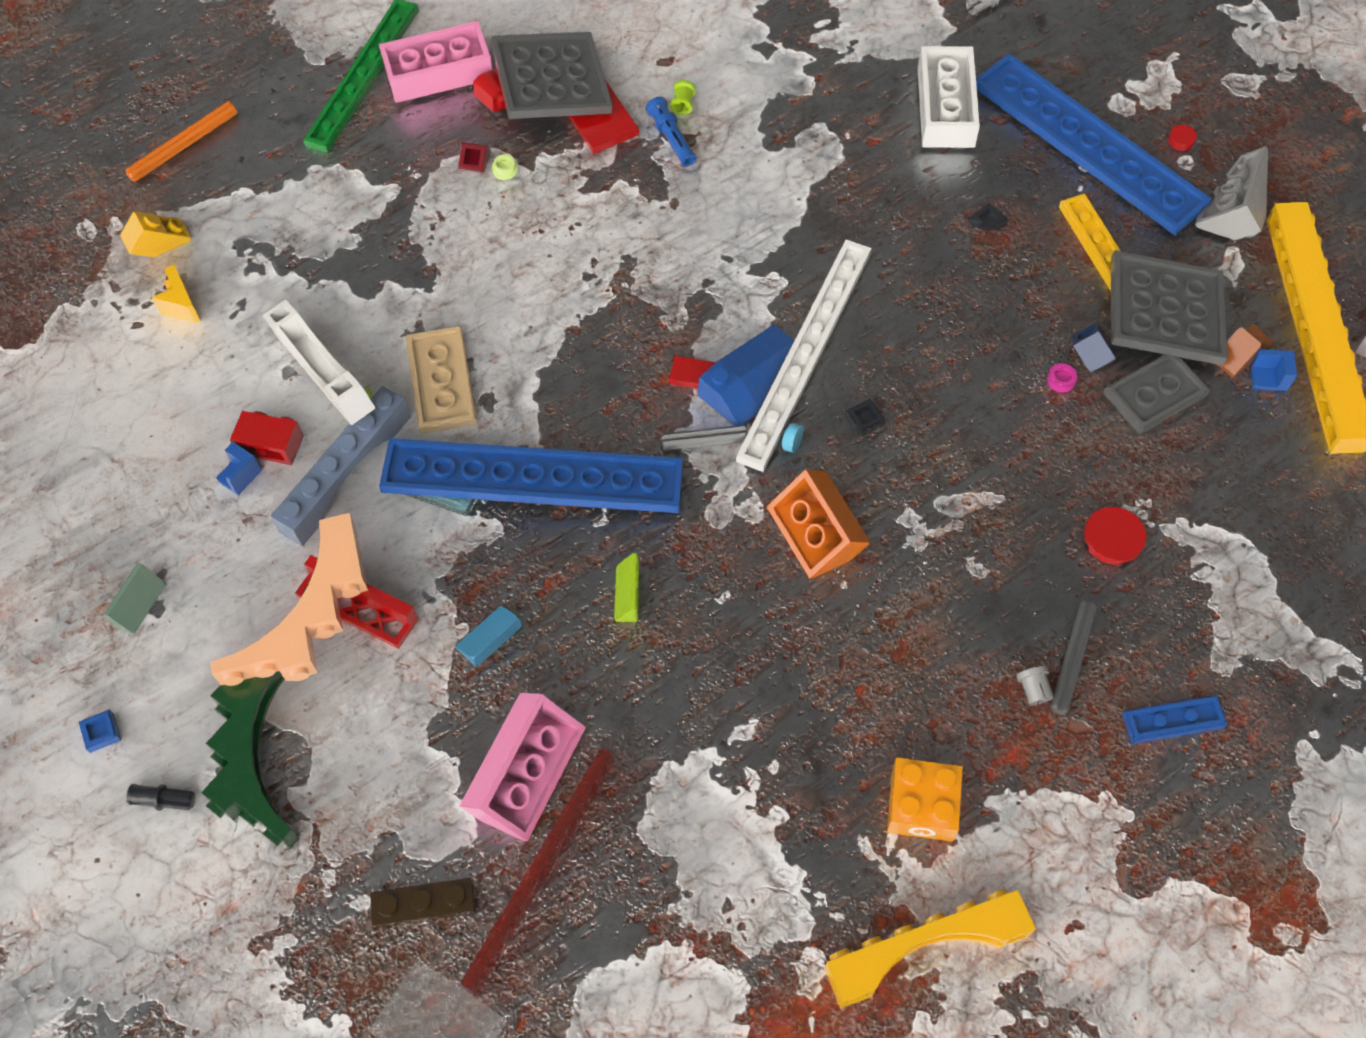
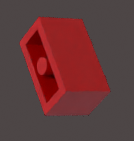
[230,411,304,465]

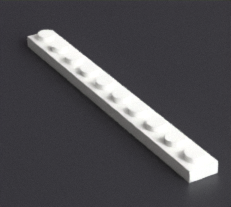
[736,240,871,472]

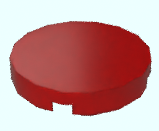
[1083,507,1147,565]

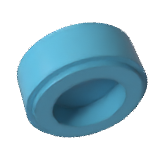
[782,423,804,453]

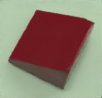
[458,142,491,173]

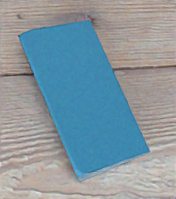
[455,606,522,668]

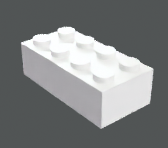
[918,46,980,148]

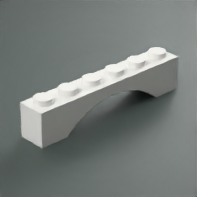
[263,300,375,425]

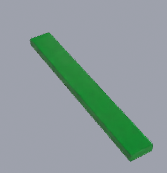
[303,0,419,153]

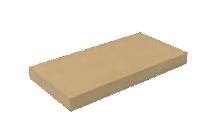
[406,326,477,434]

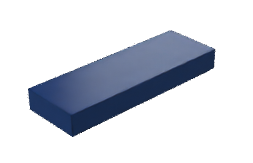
[1122,695,1228,745]

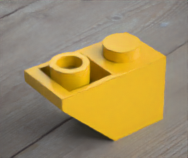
[120,211,192,258]

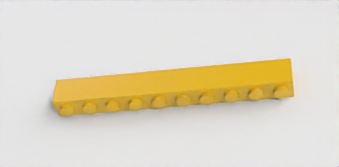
[1266,202,1366,454]

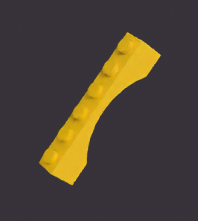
[824,889,1036,1009]

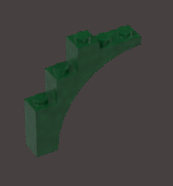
[201,671,300,849]

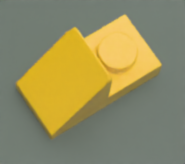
[152,265,200,323]

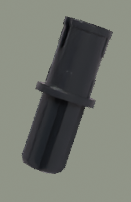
[126,784,195,811]

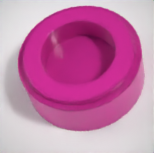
[1047,363,1078,393]

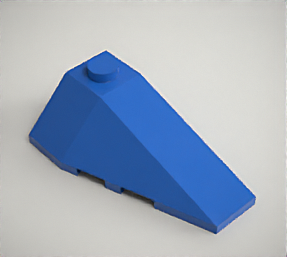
[697,324,794,426]

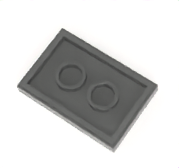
[1103,354,1210,435]

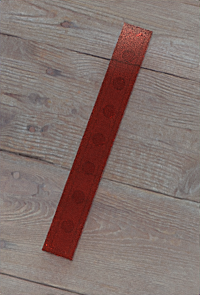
[461,748,614,997]

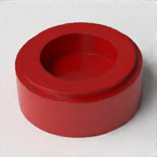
[1168,125,1197,151]

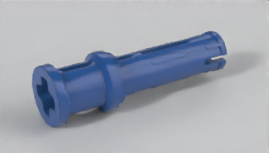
[646,96,697,167]

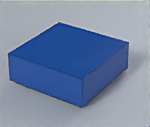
[79,709,121,753]

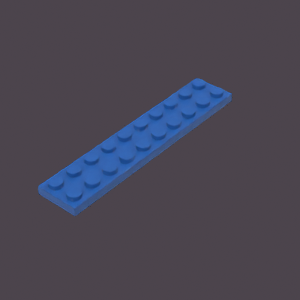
[976,54,1212,235]
[379,438,683,513]

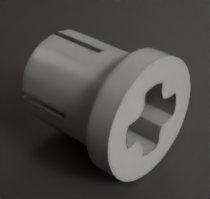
[1016,666,1054,706]

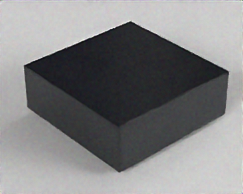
[845,399,886,437]

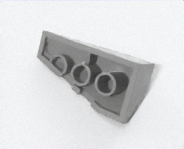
[1195,146,1268,240]

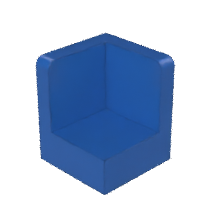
[1250,349,1297,391]
[216,442,262,496]

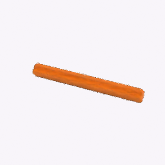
[125,101,237,182]

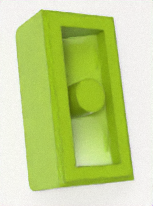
[614,553,640,622]

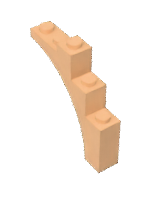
[210,513,368,686]

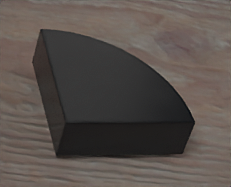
[968,203,1008,231]

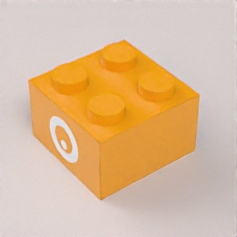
[887,757,963,842]

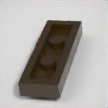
[370,877,475,929]

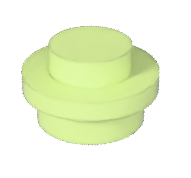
[492,154,518,180]

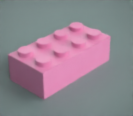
[379,21,493,103]

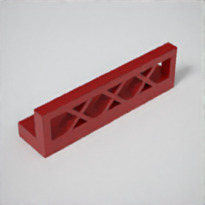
[295,555,419,649]

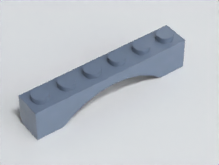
[270,386,411,547]

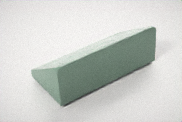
[104,563,166,634]

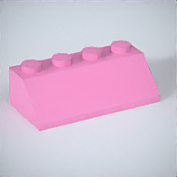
[459,693,586,842]

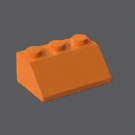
[767,469,871,579]

